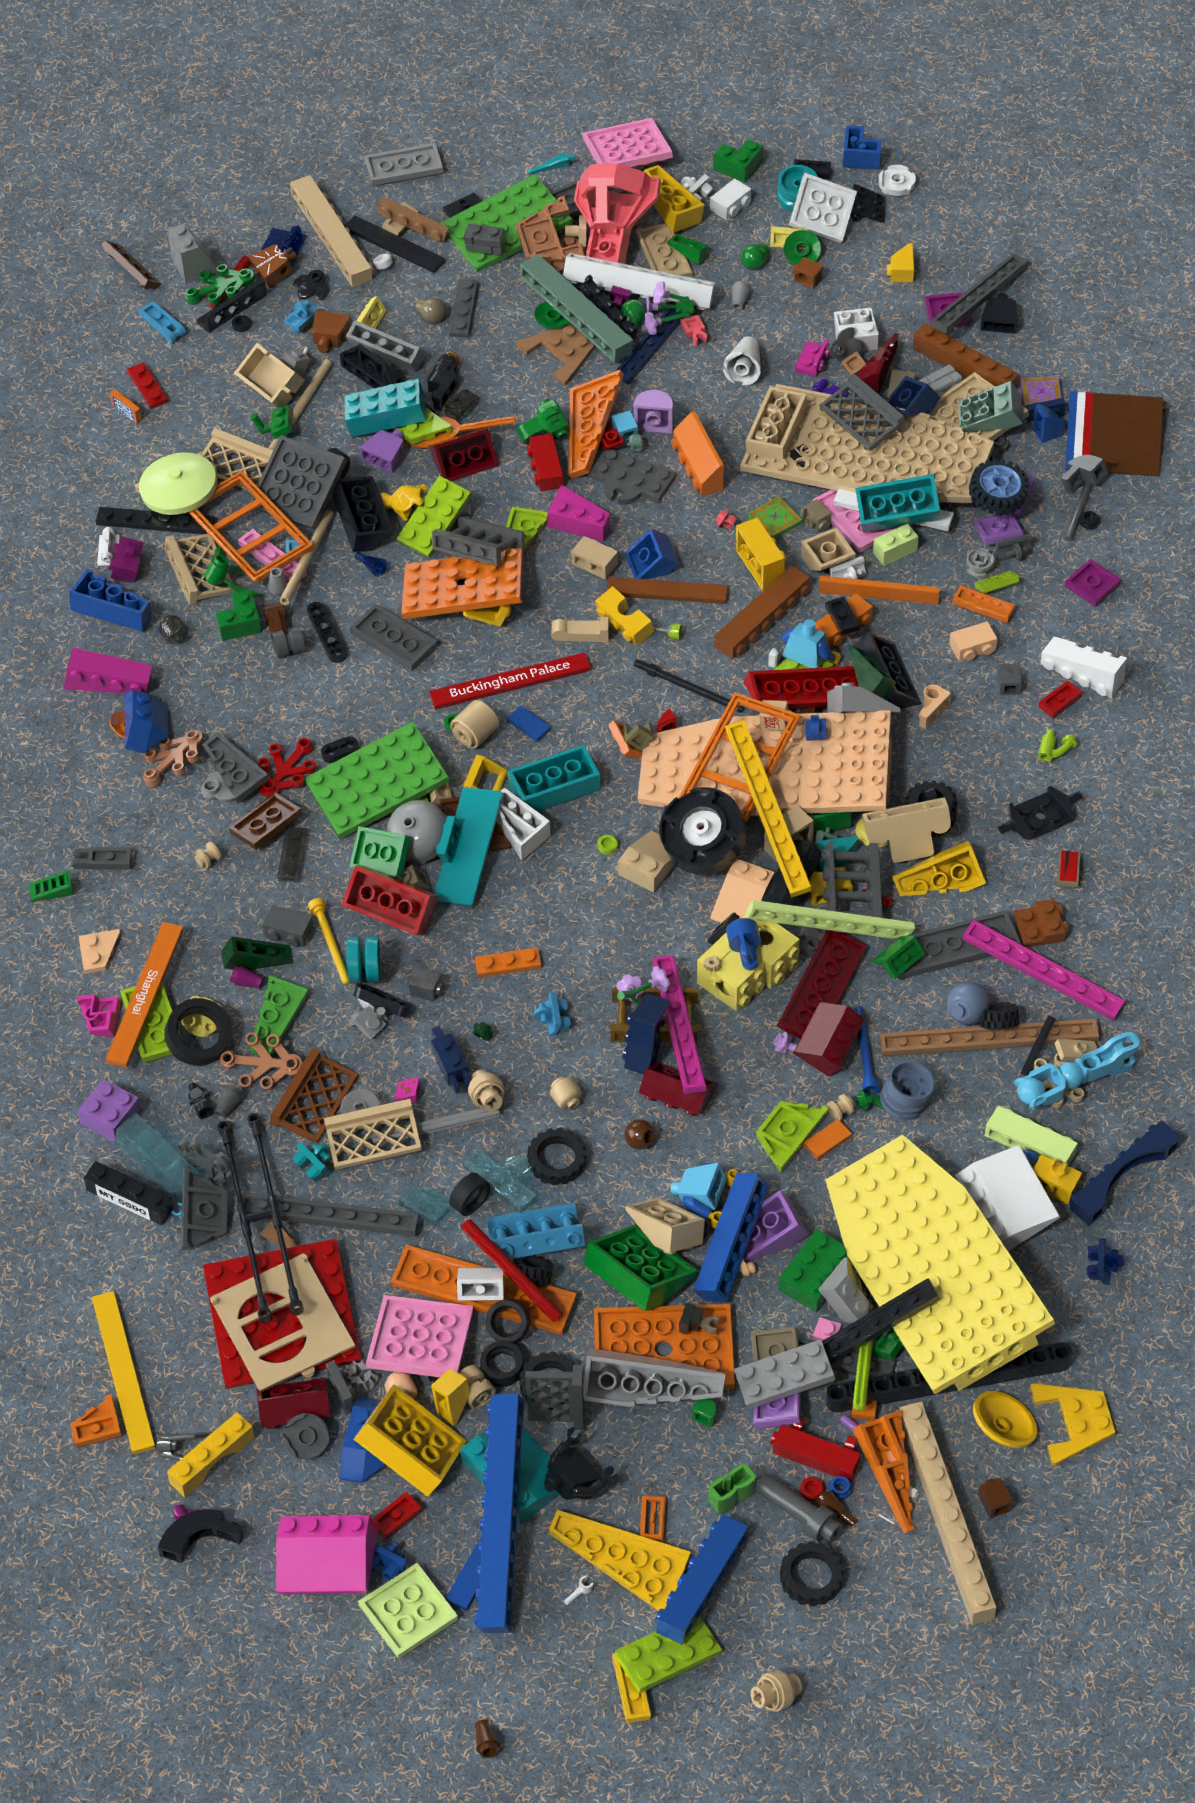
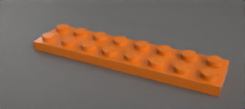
[391,1245,577,1335]

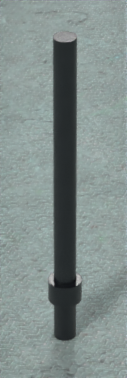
[634,659,744,713]

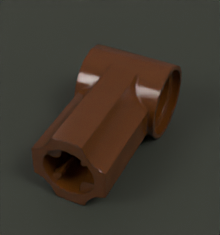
[264,603,288,639]

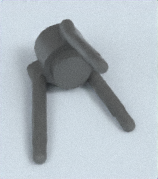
[157,1431,213,1461]

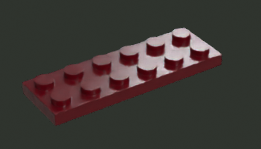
[776,930,867,1039]

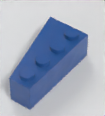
[69,568,151,632]

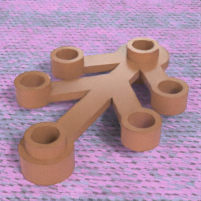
[143,730,203,787]
[220,1032,303,1091]

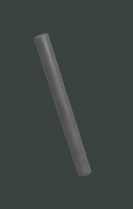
[1065,482,1092,541]

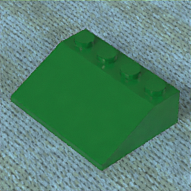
[583,1224,698,1311]

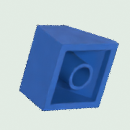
[625,528,679,579]

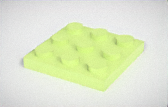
[358,1563,458,1659]

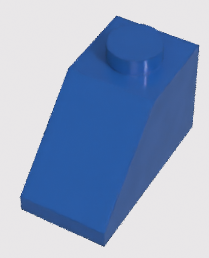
[1033,404,1065,443]

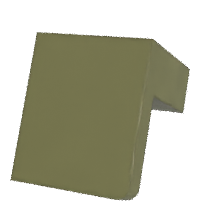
[623,722,654,751]

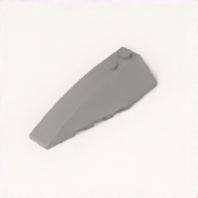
[583,1348,726,1407]

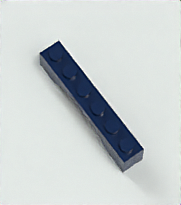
[1069,1120,1182,1226]

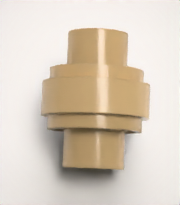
[468,1070,505,1111]
[751,1670,802,1712]

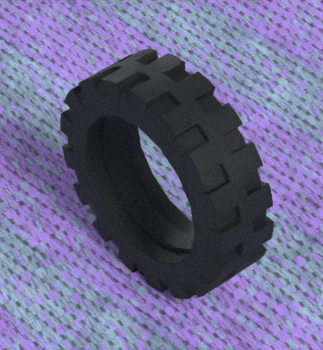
[527,1128,587,1185]
[519,1352,575,1410]
[780,1542,844,1606]

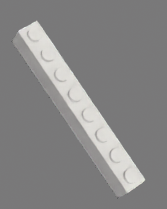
[563,253,716,310]

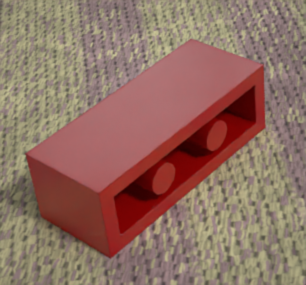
[526,434,563,491]

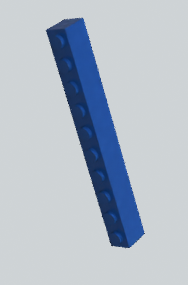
[474,1394,525,1633]

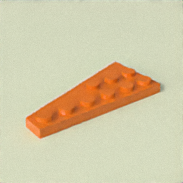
[568,370,624,479]

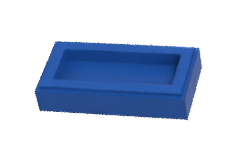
[507,706,551,742]

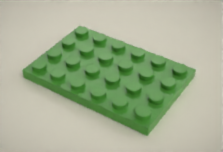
[441,174,573,272]
[304,722,450,839]

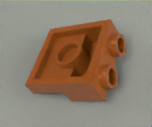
[1013,899,1068,948]

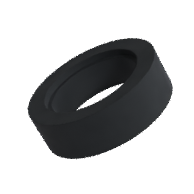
[164,998,232,1066]

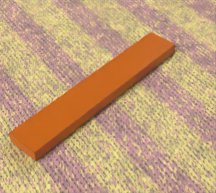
[819,576,940,605]

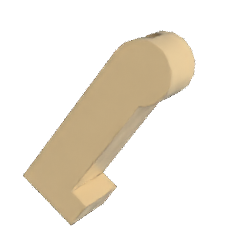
[551,617,609,642]

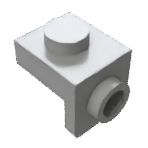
[348,1006,386,1040]

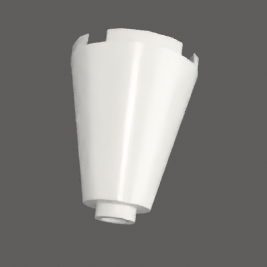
[723,336,761,385]

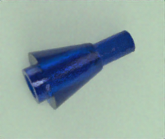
[355,552,387,577]

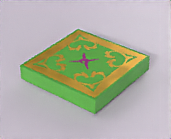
[748,496,803,539]

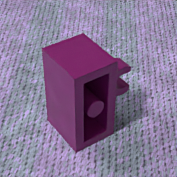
[109,536,144,583]

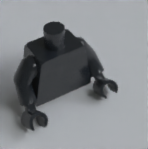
[544,1427,618,1500]

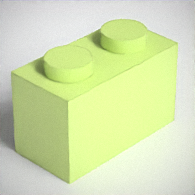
[873,523,918,566]

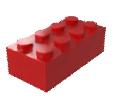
[341,865,439,935]

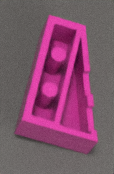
[547,485,610,542]

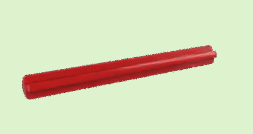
[461,1219,563,1322]

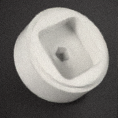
[373,254,393,270]

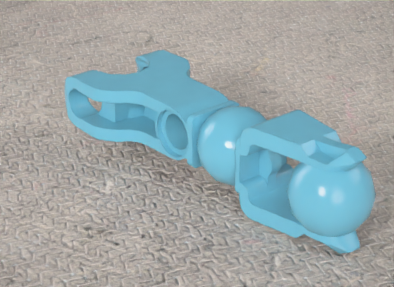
[1014,1032,1140,1109]

